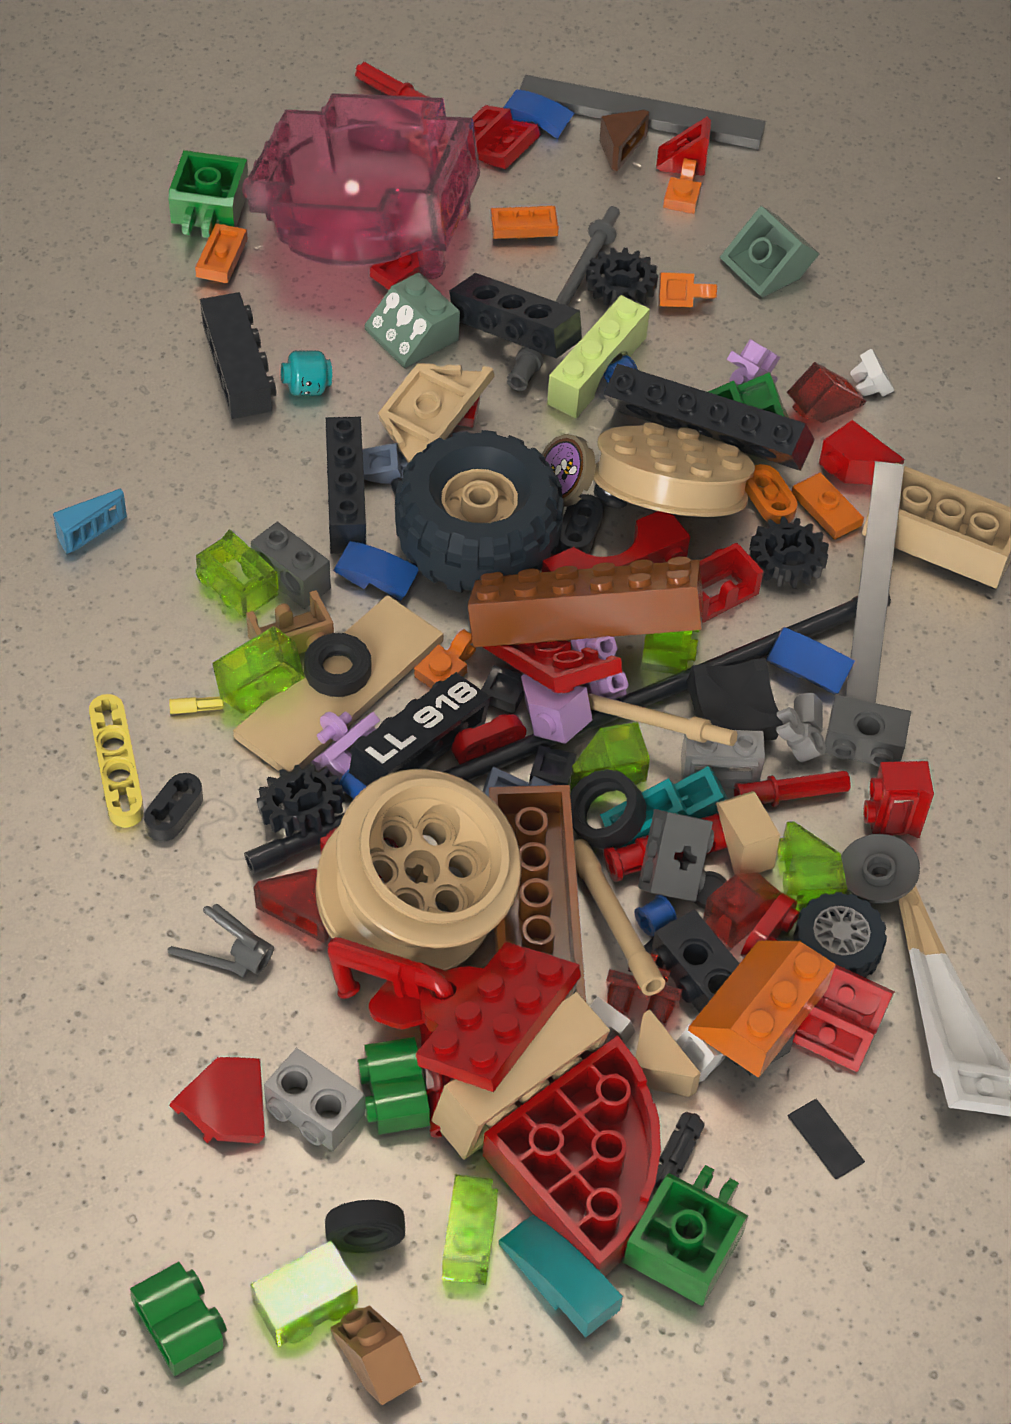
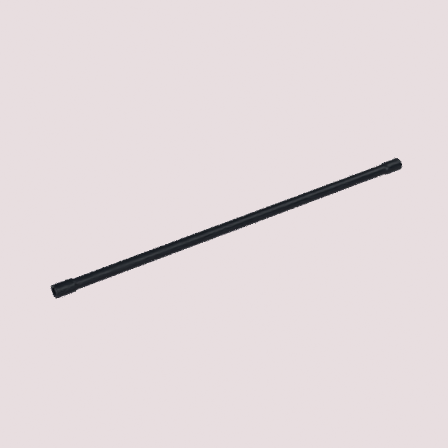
[244,595,891,875]

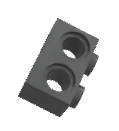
[251,521,331,609]

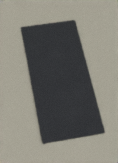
[788,1099,865,1179]

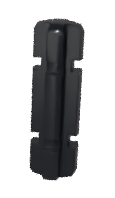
[655,1112,705,1189]

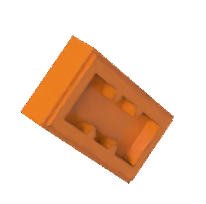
[491,206,559,239]
[792,472,864,540]

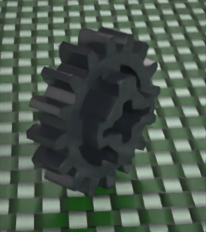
[586,247,658,305]
[749,517,829,588]
[257,764,345,837]

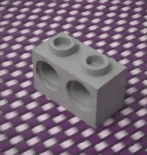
[264,1047,365,1151]

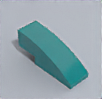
[600,766,728,849]
[498,1214,623,1338]

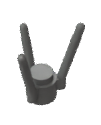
[168,904,274,978]

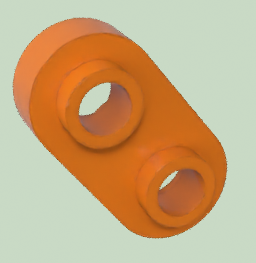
[745,464,797,524]

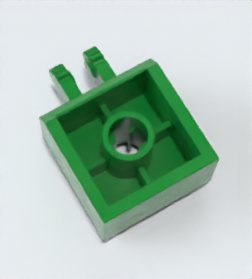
[168,150,249,238]
[624,1165,749,1307]

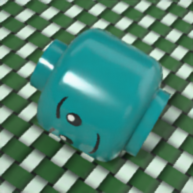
[280,350,332,396]

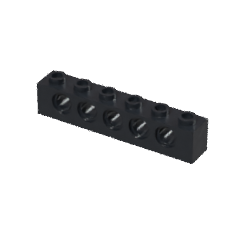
[603,363,815,471]

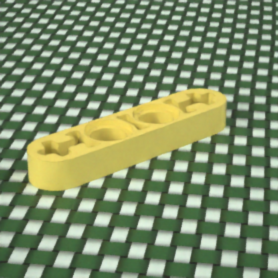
[89,694,144,828]

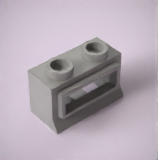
[681,730,765,789]

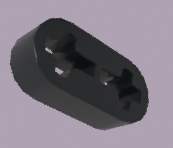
[144,773,203,842]

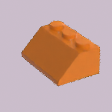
[688,941,836,1078]

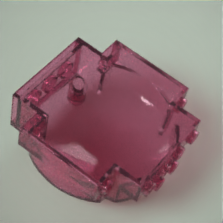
[243,93,480,279]

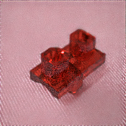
[606,953,682,1027]

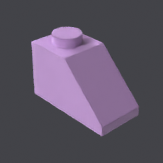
[521,674,592,744]

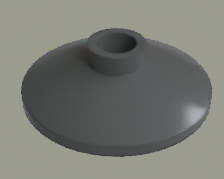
[839,834,920,903]

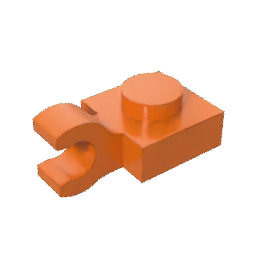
[663,158,702,214]
[658,272,717,308]
[414,629,476,688]

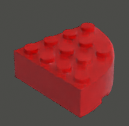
[483,1035,661,1277]

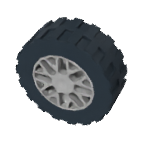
[793,892,887,978]

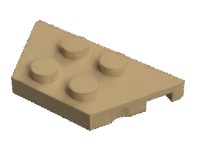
[378,363,494,463]

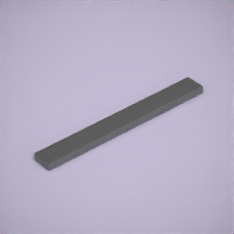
[519,74,766,149]

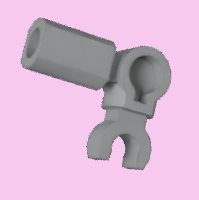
[776,693,826,762]

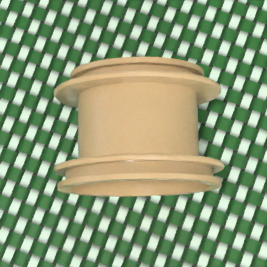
[315,769,521,971]

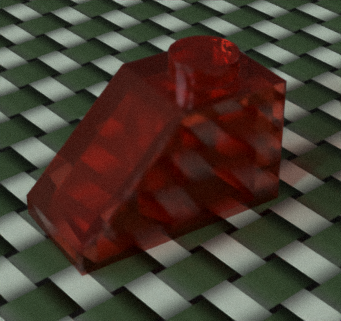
[787,362,867,423]
[253,868,330,944]
[703,872,781,949]

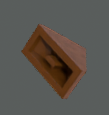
[599,110,649,171]

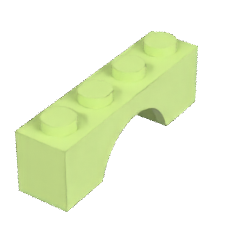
[547,295,650,418]

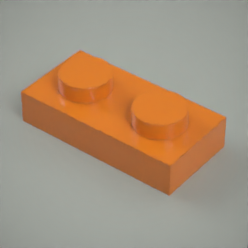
[195,223,248,283]

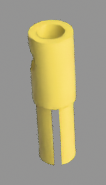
[169,696,224,714]

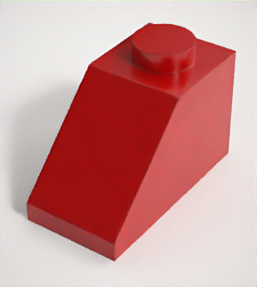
[819,420,904,485]

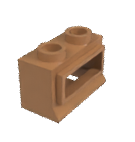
[246,590,334,665]

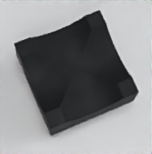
[687,658,784,741]

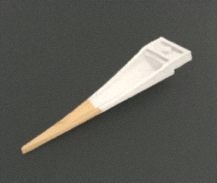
[893,835,1011,1116]

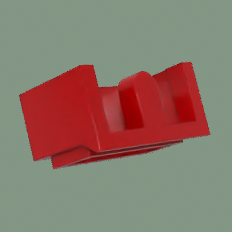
[700,542,763,623]
[863,761,934,838]

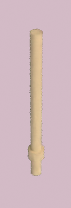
[588,693,738,746]

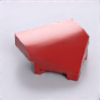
[169,1057,265,1144]

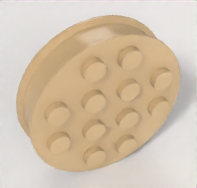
[593,423,755,517]

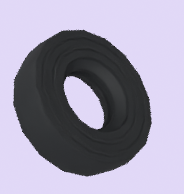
[304,633,371,697]
[325,1200,405,1253]

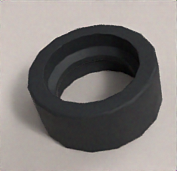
[570,769,646,850]

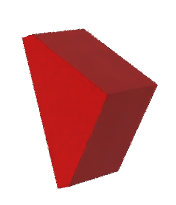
[656,117,711,176]

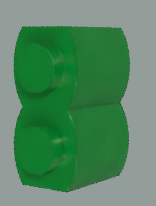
[357,1037,430,1135]
[130,1261,227,1376]

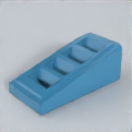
[53,488,127,554]

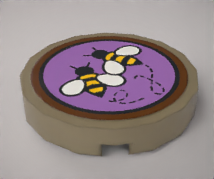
[542,434,595,507]

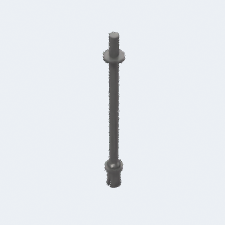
[507,206,620,391]

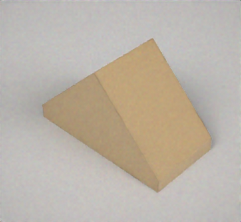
[716,791,780,880]
[635,1009,701,1097]

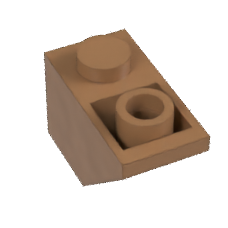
[330,1305,422,1405]

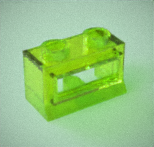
[195,529,279,618]
[442,1174,498,1285]

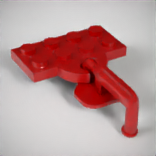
[327,937,581,1092]

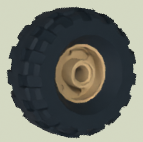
[395,430,564,593]

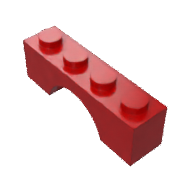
[542,511,690,572]

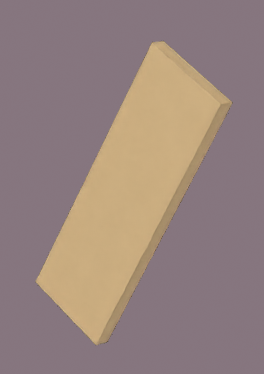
[233,595,444,773]

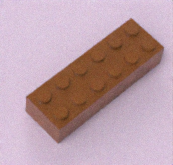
[467,557,703,647]
[489,785,586,1002]

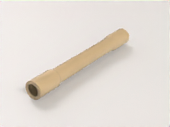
[574,839,665,995]

